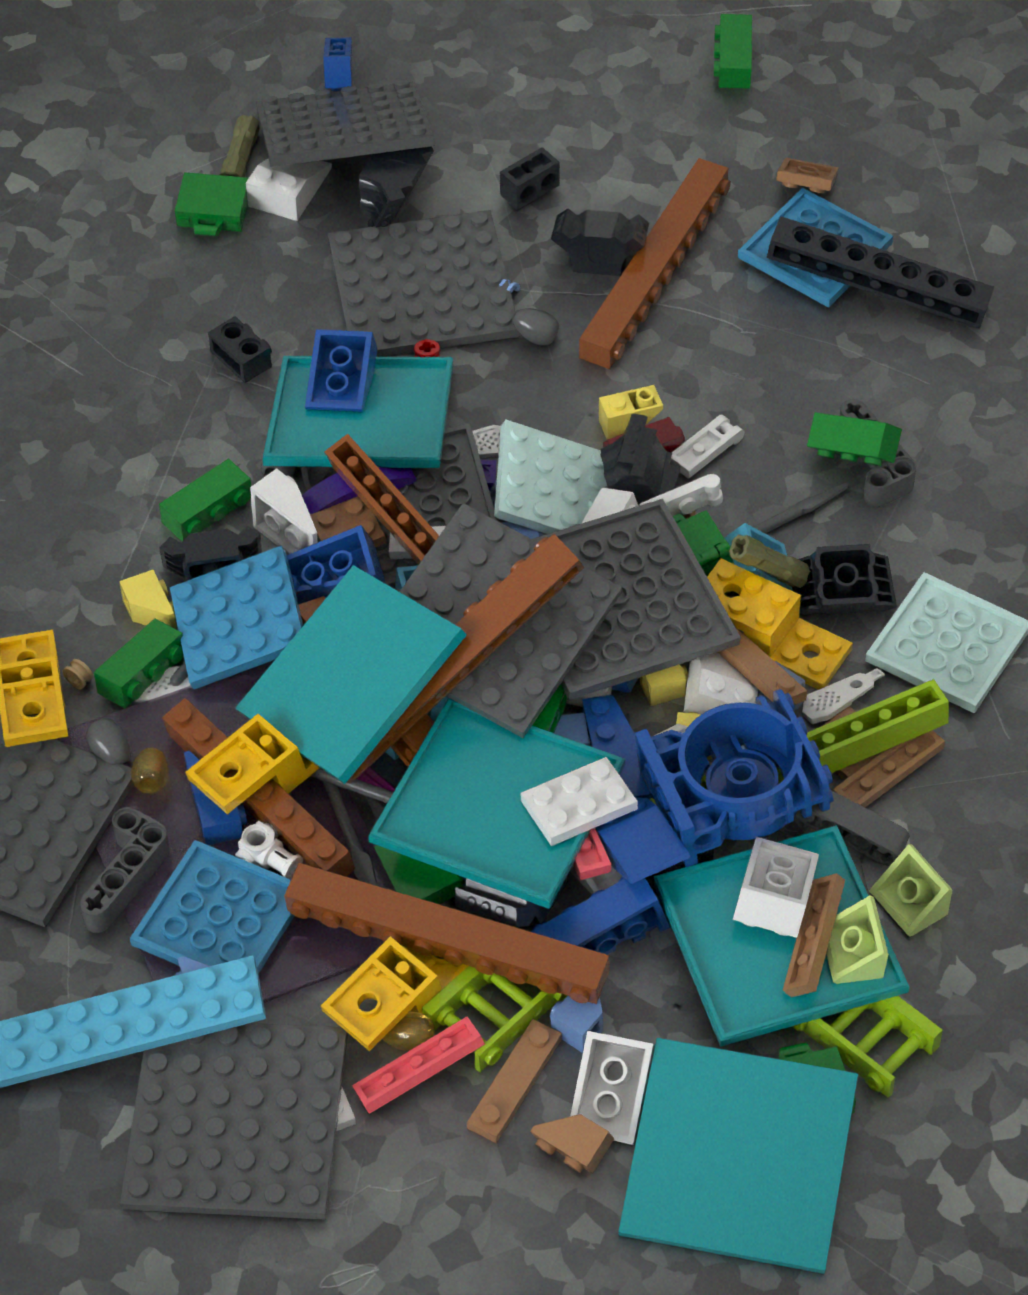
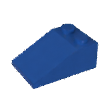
[305,329,378,412]
[595,797,690,884]

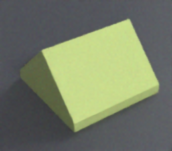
[869,844,952,936]
[826,895,888,984]

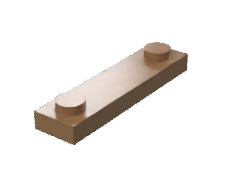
[718,627,807,705]
[832,730,945,807]
[783,873,845,997]
[467,1019,562,1143]

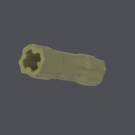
[219,115,260,177]
[729,534,810,588]

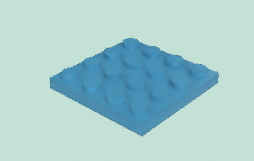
[738,188,893,308]
[170,545,303,690]
[130,840,294,974]

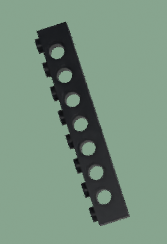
[766,216,994,329]

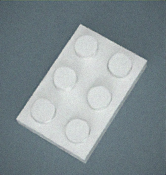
[521,757,638,846]

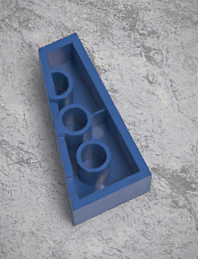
[287,525,386,605]
[582,695,652,799]
[530,877,670,955]

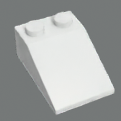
[246,158,332,221]
[250,468,318,554]
[684,652,758,714]
[733,837,819,938]
[570,1031,655,1145]

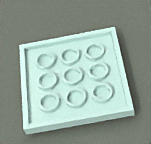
[494,419,609,534]
[865,572,1028,713]

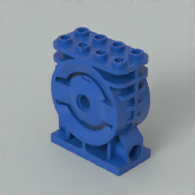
[635,689,834,867]

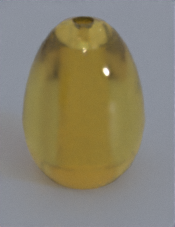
[131,747,169,794]
[382,1011,435,1051]

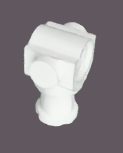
[235,821,304,880]

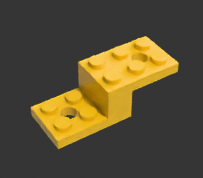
[707,558,853,690]
[0,629,68,747]
[185,714,320,814]
[321,936,468,1051]

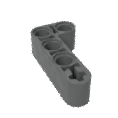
[840,399,916,507]
[779,790,910,866]
[80,807,170,933]

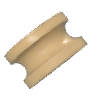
[62,659,93,689]

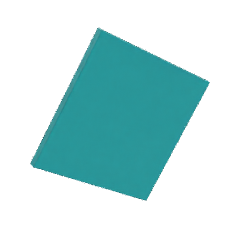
[263,356,454,468]
[235,565,467,784]
[369,698,625,909]
[653,825,910,1047]
[618,1038,858,1274]

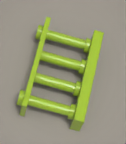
[422,926,567,1072]
[792,996,943,1098]

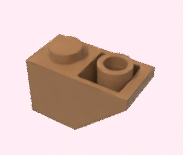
[530,1114,614,1174]

